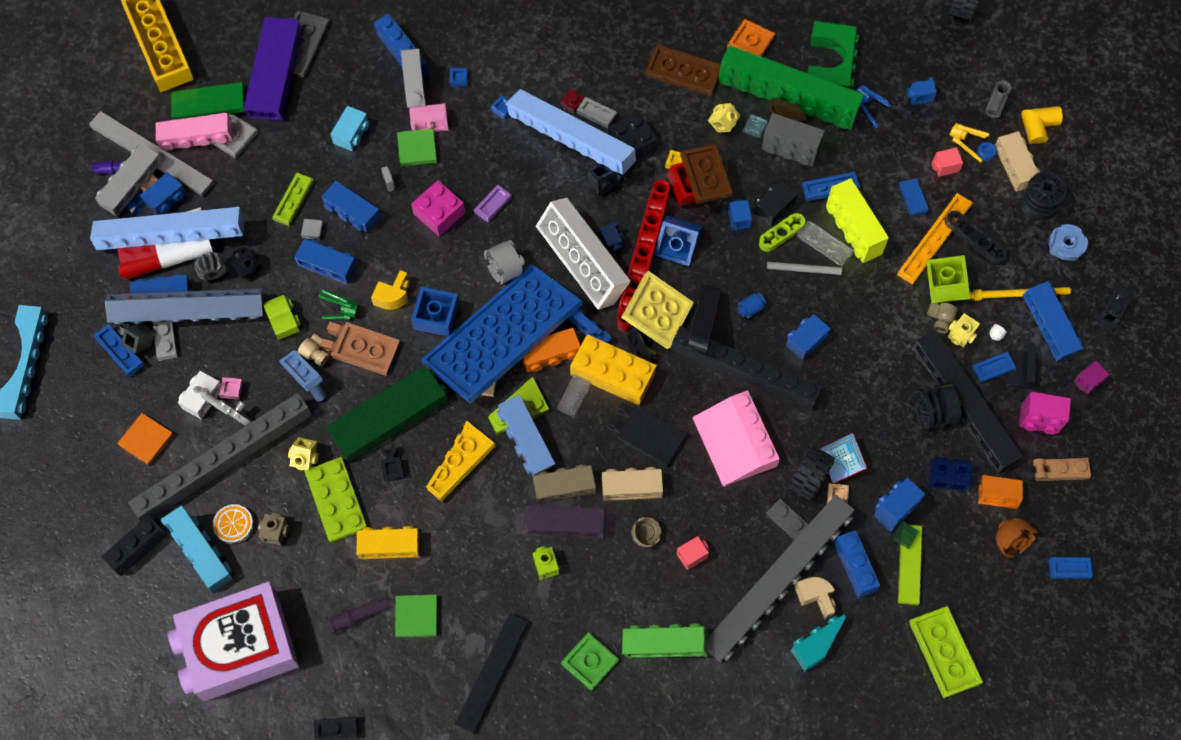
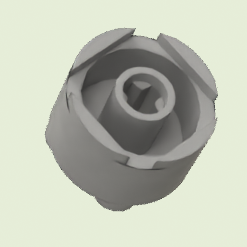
[484,240,525,284]

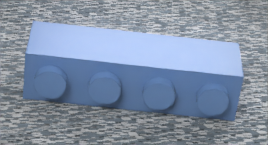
[496,395,555,476]

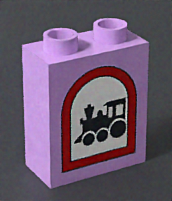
[168,582,299,701]

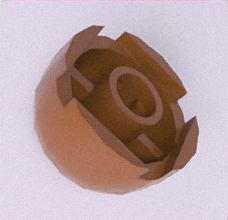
[996,518,1037,558]

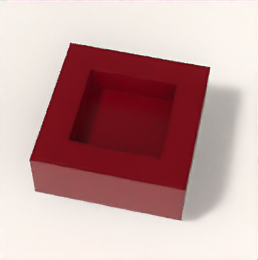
[560,89,585,114]

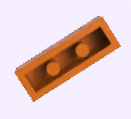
[522,328,581,372]

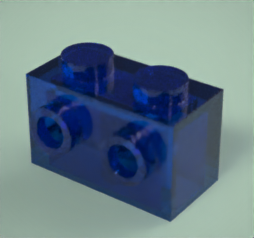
[928,457,972,491]

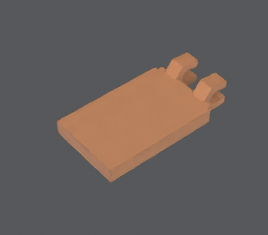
[320,322,400,376]

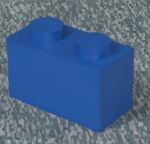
[140,172,186,215]
[786,314,831,361]

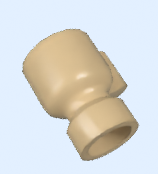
[298,333,330,367]

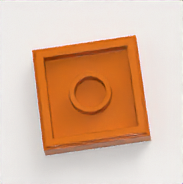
[727,19,775,57]
[117,413,174,466]

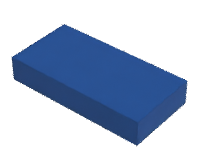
[898,178,929,216]
[972,352,1017,384]
[1049,557,1093,579]

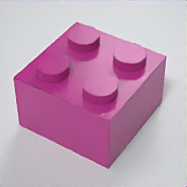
[411,181,465,236]
[1019,392,1071,434]

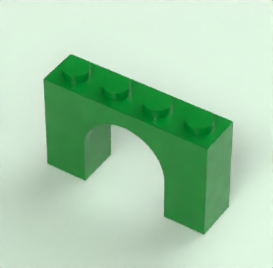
[807,21,859,89]

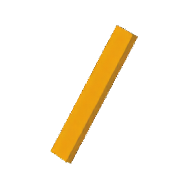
[897,193,973,285]

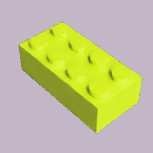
[826,178,889,263]

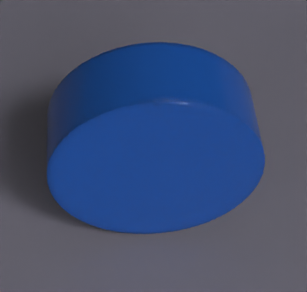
[977,142,996,161]

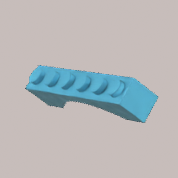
[0,305,48,420]

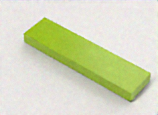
[898,524,922,605]

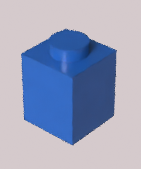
[728,200,752,231]

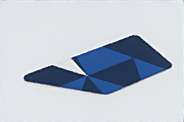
[127,192,143,217]

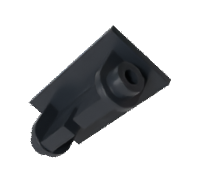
[627,327,658,363]

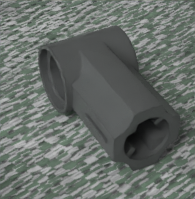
[985,80,1012,118]

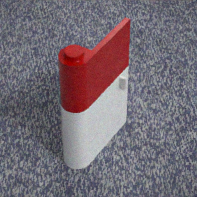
[117,208,214,280]

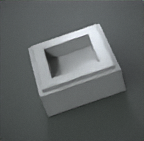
[381,166,395,192]
[301,219,323,240]

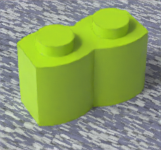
[263,295,301,340]

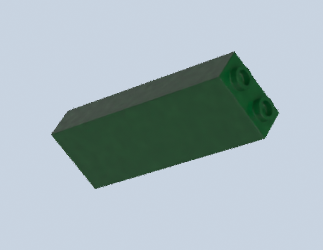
[326,365,448,463]

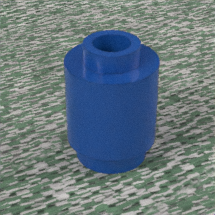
[737,292,766,318]

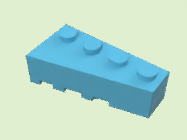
[161,506,233,593]

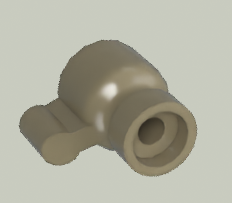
[927,303,958,334]

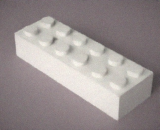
[536,198,630,310]

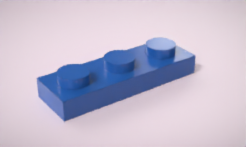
[802,172,860,202]
[93,324,144,377]

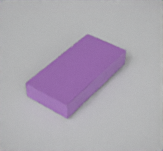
[474,185,512,223]

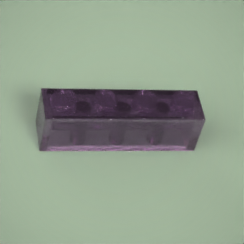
[523,504,604,538]

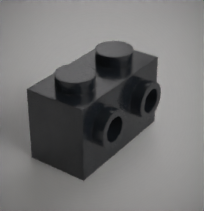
[588,164,629,195]

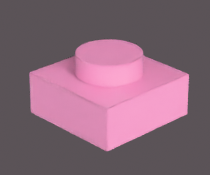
[219,377,243,400]

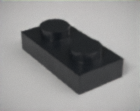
[314,716,358,740]

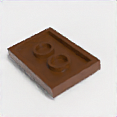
[680,144,733,204]

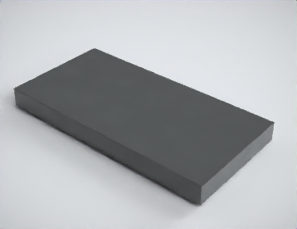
[293,11,330,79]

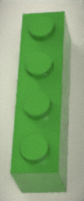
[622,624,708,658]

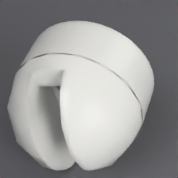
[990,324,1007,341]

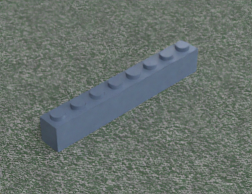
[105,288,264,324]

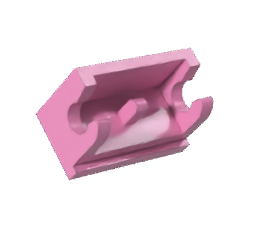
[409,104,448,132]

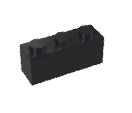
[101,515,167,577]

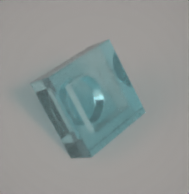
[743,114,767,138]

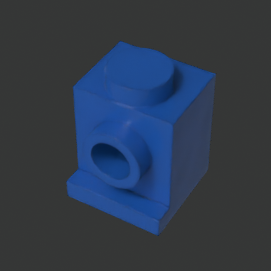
[907,77,936,105]

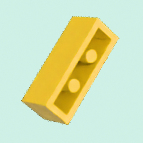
[356,526,419,559]

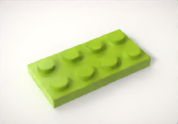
[305,457,367,543]
[909,606,983,699]

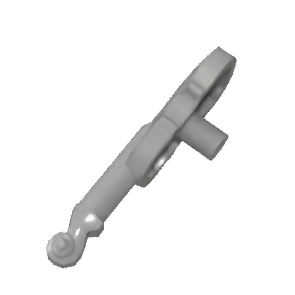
[193,386,253,426]

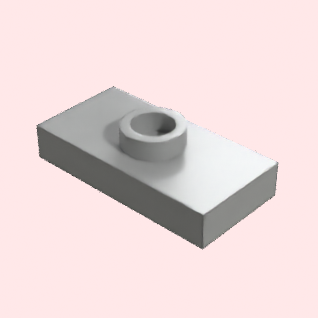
[577,97,617,129]

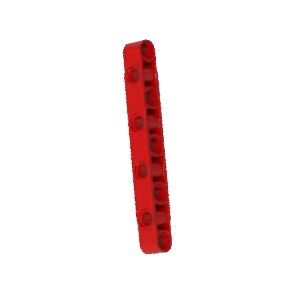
[617,180,670,332]

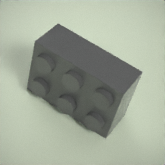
[762,113,824,166]

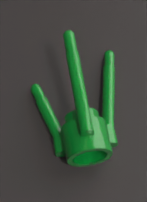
[319,289,359,321]

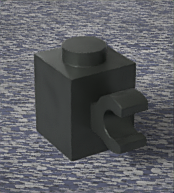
[117,322,155,353]

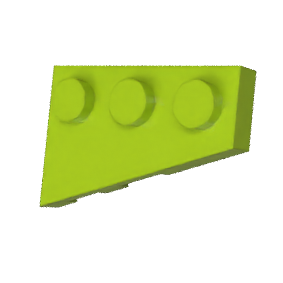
[488,377,549,435]

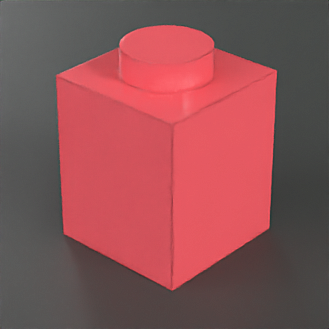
[932,148,963,177]
[676,536,709,570]

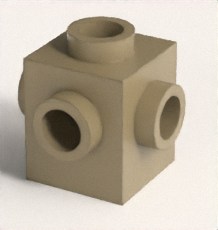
[258,513,289,546]

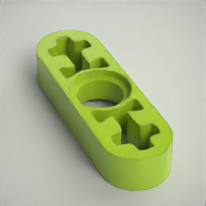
[759,213,805,252]

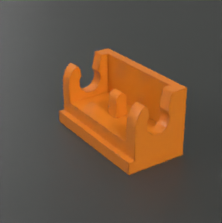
[978,475,1023,509]

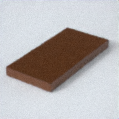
[645,44,721,97]

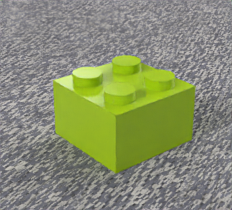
[926,255,970,304]

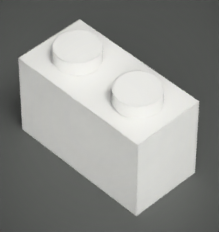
[178,371,221,420]

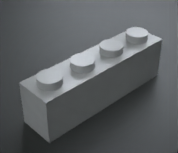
[95,143,163,217]

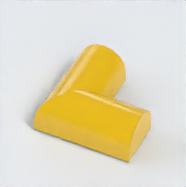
[1021,106,1063,144]

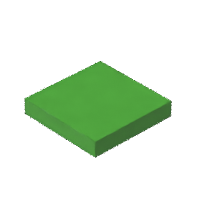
[397,128,437,167]
[395,595,437,638]
[561,632,619,691]

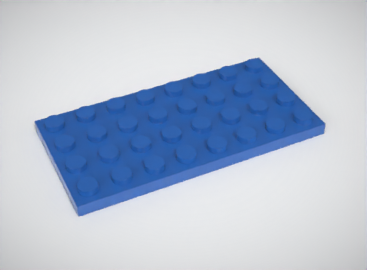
[421,264,583,404]

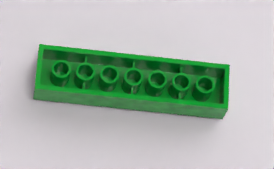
[719,45,864,130]

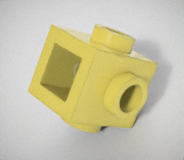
[708,103,740,133]
[948,313,980,348]
[288,437,318,470]

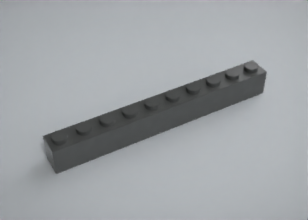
[128,393,312,521]
[708,495,854,663]

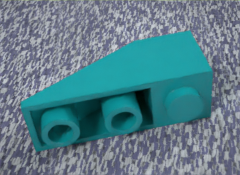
[791,615,846,671]

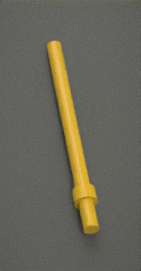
[969,287,1071,301]

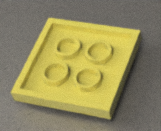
[621,271,694,349]

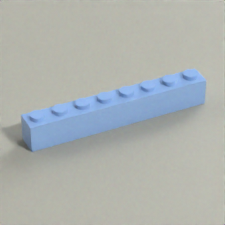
[507,89,636,175]
[90,207,245,250]

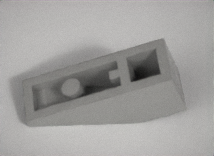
[401,48,426,107]

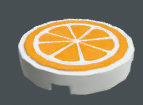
[213,504,253,544]

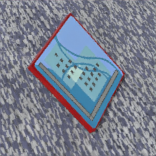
[820,433,868,484]

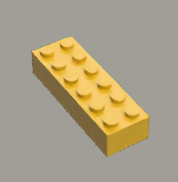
[121,0,194,92]

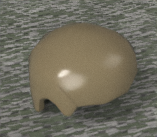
[631,517,661,547]

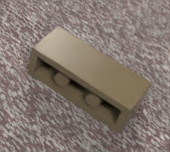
[533,464,596,504]

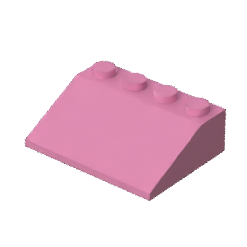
[693,390,779,487]

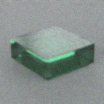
[891,521,920,549]

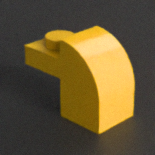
[371,270,410,310]

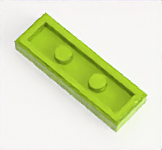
[272,173,314,226]

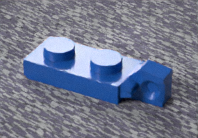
[567,308,612,344]

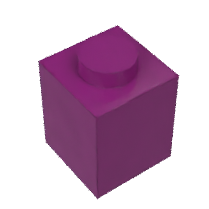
[1074,361,1110,395]

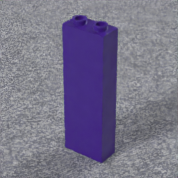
[244,17,303,121]

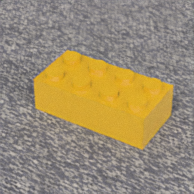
[570,334,657,406]

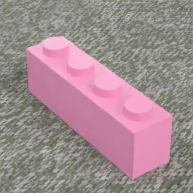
[156,113,233,151]

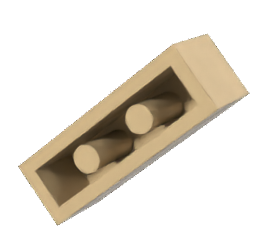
[995,132,1040,192]
[602,467,663,501]

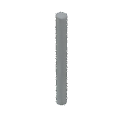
[767,262,842,275]

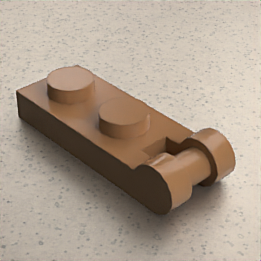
[1033,458,1091,481]

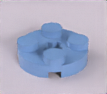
[1049,224,1088,261]

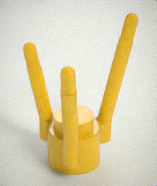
[950,123,989,162]

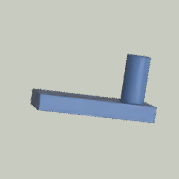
[279,350,326,401]

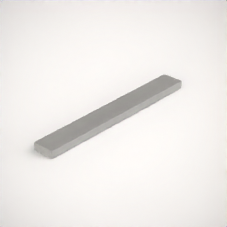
[89,111,214,197]

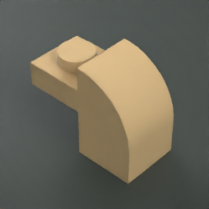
[794,577,836,619]

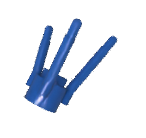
[857,85,891,128]

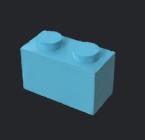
[331,106,369,151]

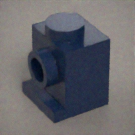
[600,222,624,254]

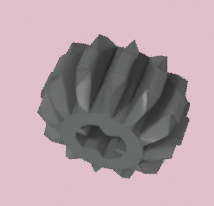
[194,253,228,281]

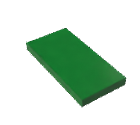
[171,82,245,120]

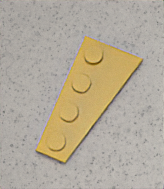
[426,421,495,502]

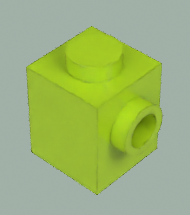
[533,546,559,580]

